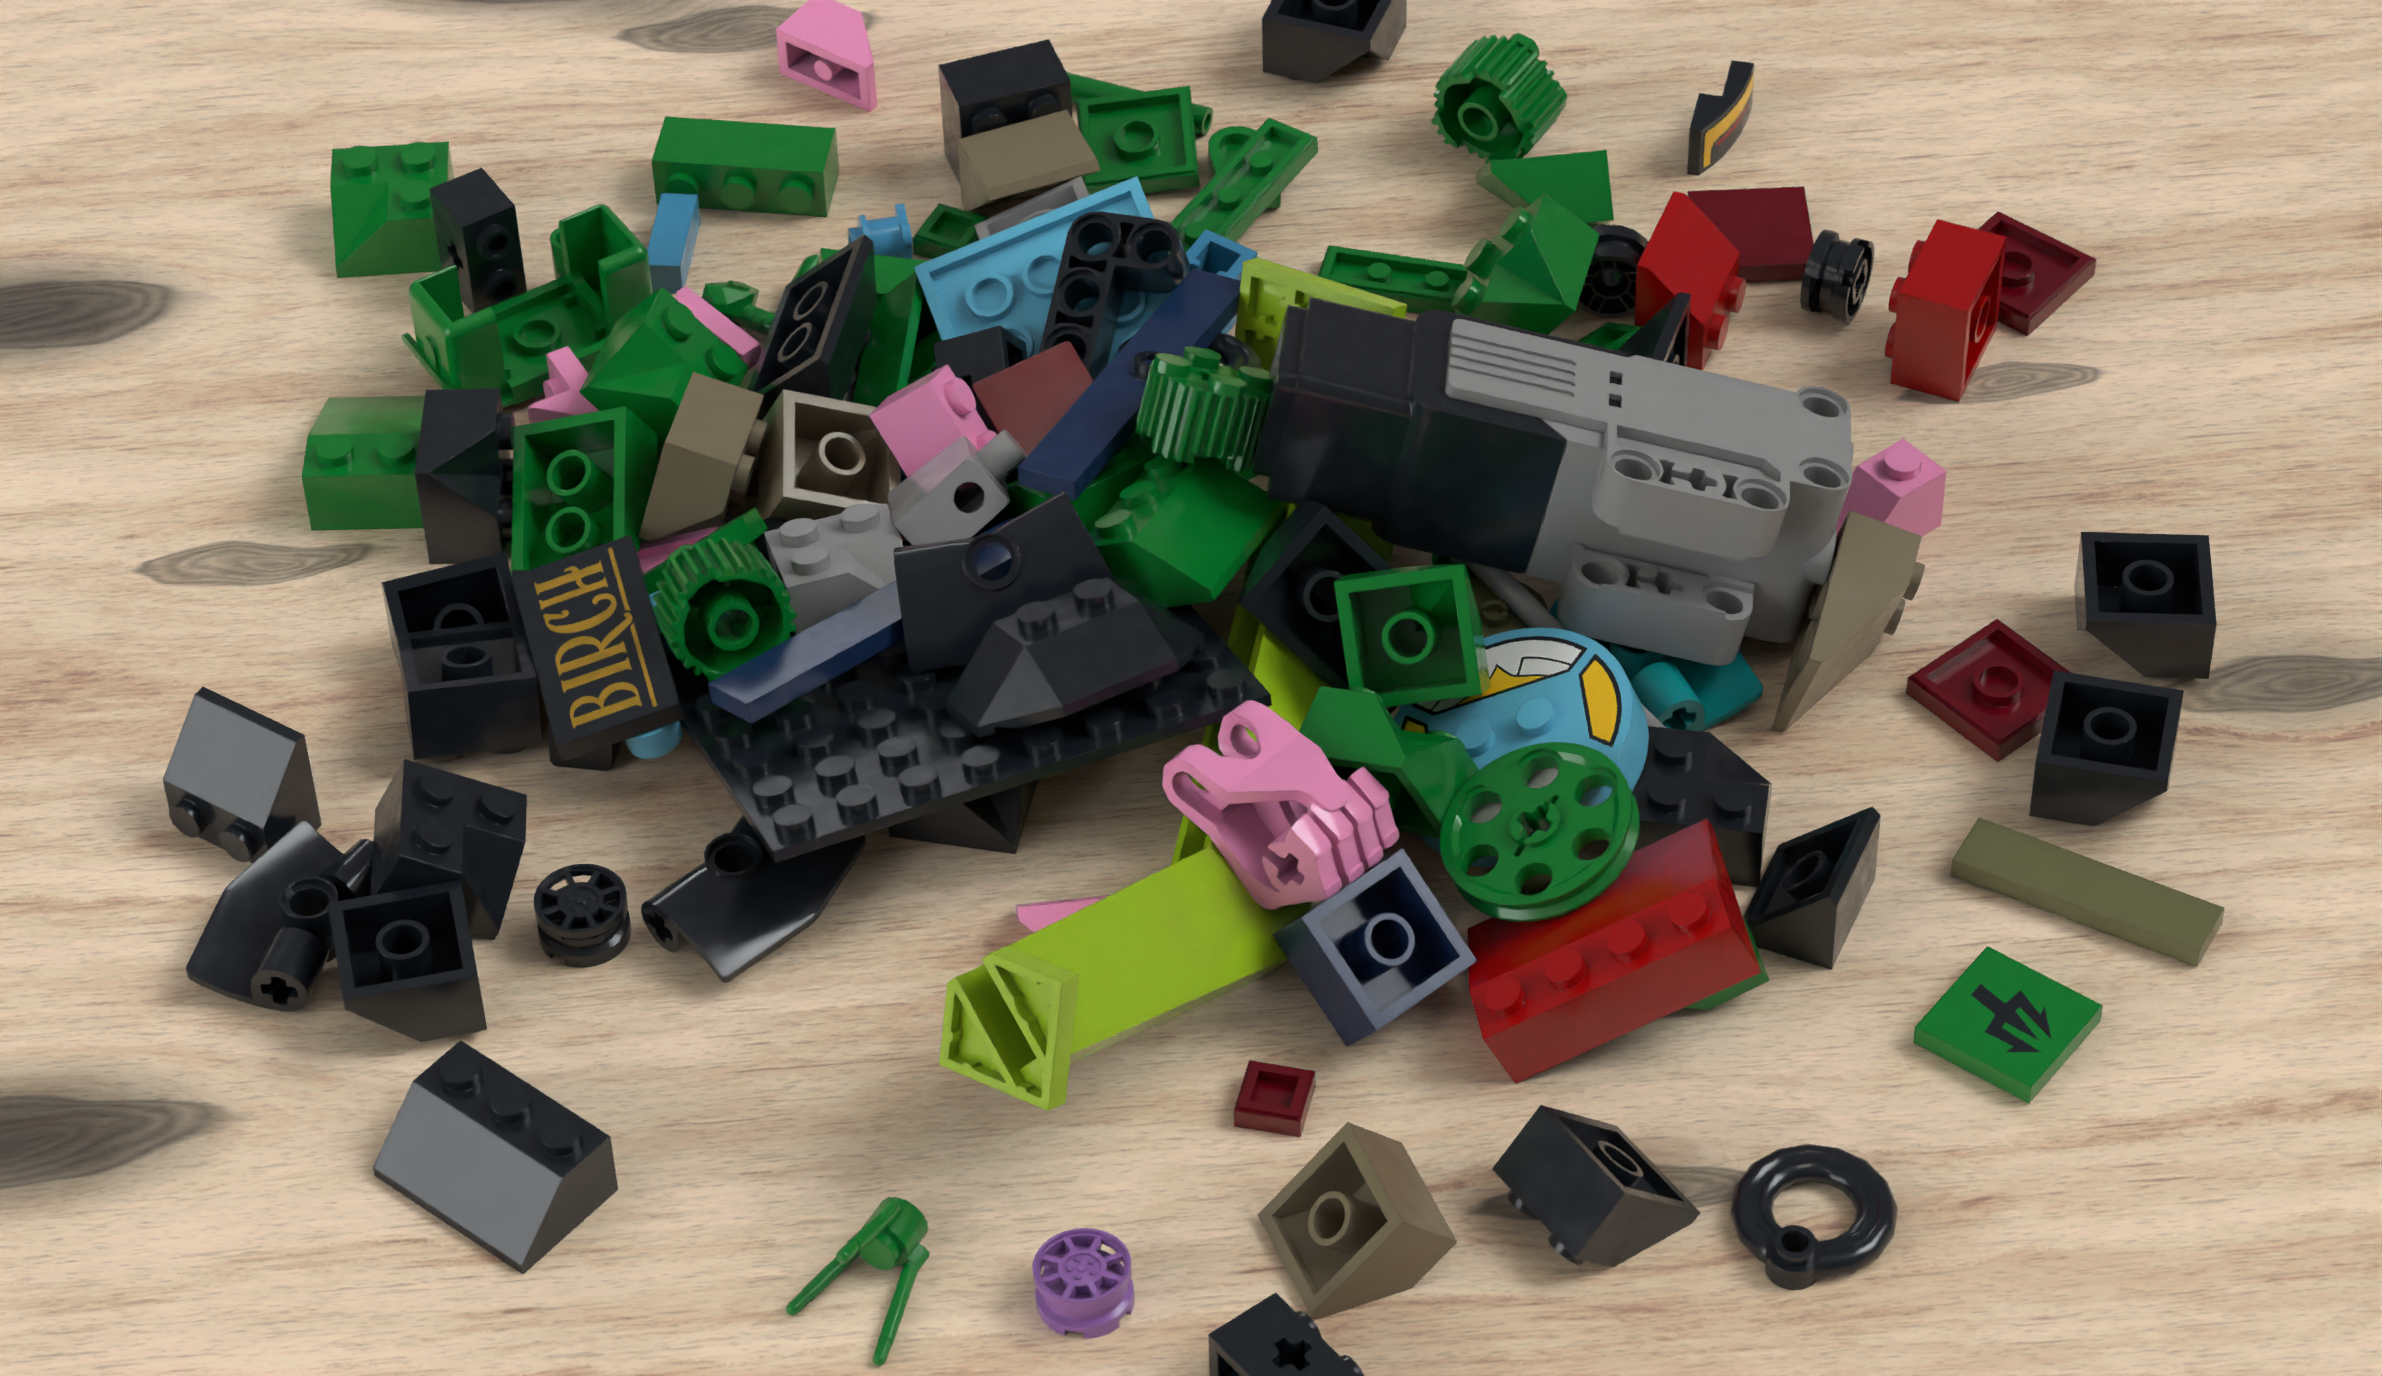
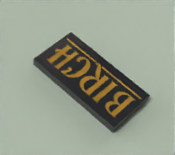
[511,535,686,762]

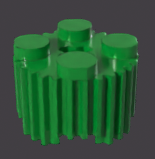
[1431,33,1567,164]
[1135,346,1275,472]
[653,538,797,682]

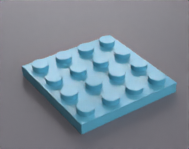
[914,176,1172,476]

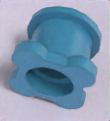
[848,203,913,259]

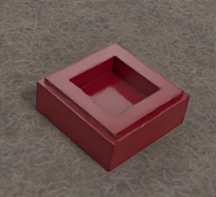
[1234,1060,1316,1137]

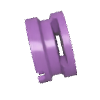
[1033,1228,1134,1339]

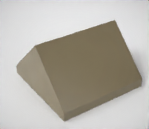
[958,110,1100,212]

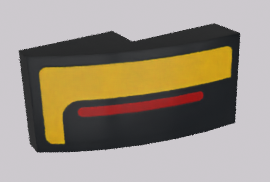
[1687,60,1754,176]

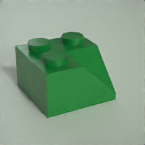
[330,141,454,278]
[1451,193,1600,335]
[579,287,749,465]
[1334,563,1491,707]
[1299,686,1479,838]

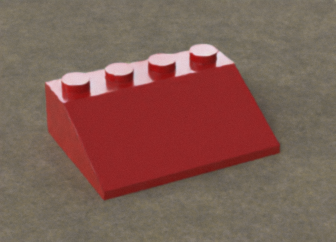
[1468,818,1761,1084]

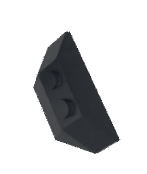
[946,577,1206,738]

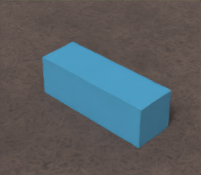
[647,193,701,294]

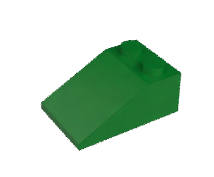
[302,396,425,531]
[511,406,657,576]

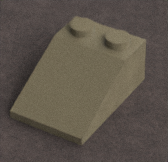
[1772,511,1925,732]

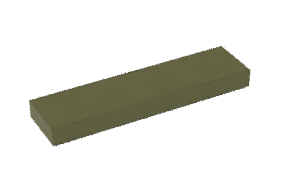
[1951,818,2225,967]

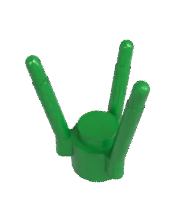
[786,1197,930,1366]

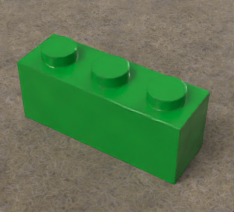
[651,116,840,217]

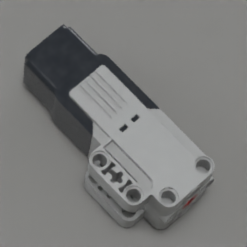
[1252,297,1854,666]

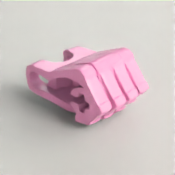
[1162,701,1399,910]

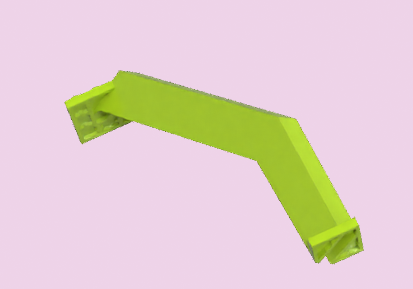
[939,257,1407,1111]

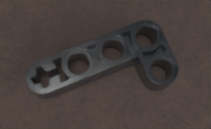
[1039,211,1190,381]

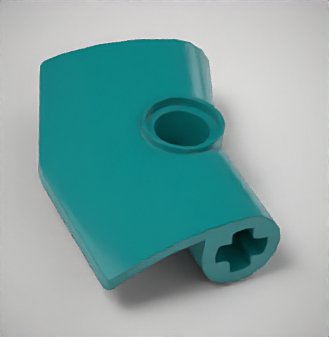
[1549,598,1763,731]

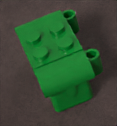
[402,204,654,408]

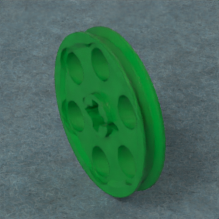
[1440,742,1640,922]

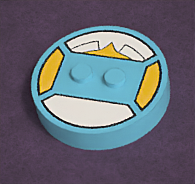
[1394,627,1649,868]

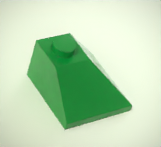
[1476,150,1614,228]

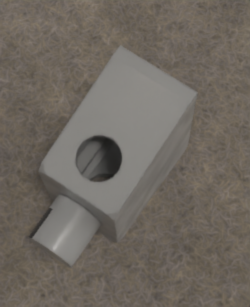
[887,429,1027,545]

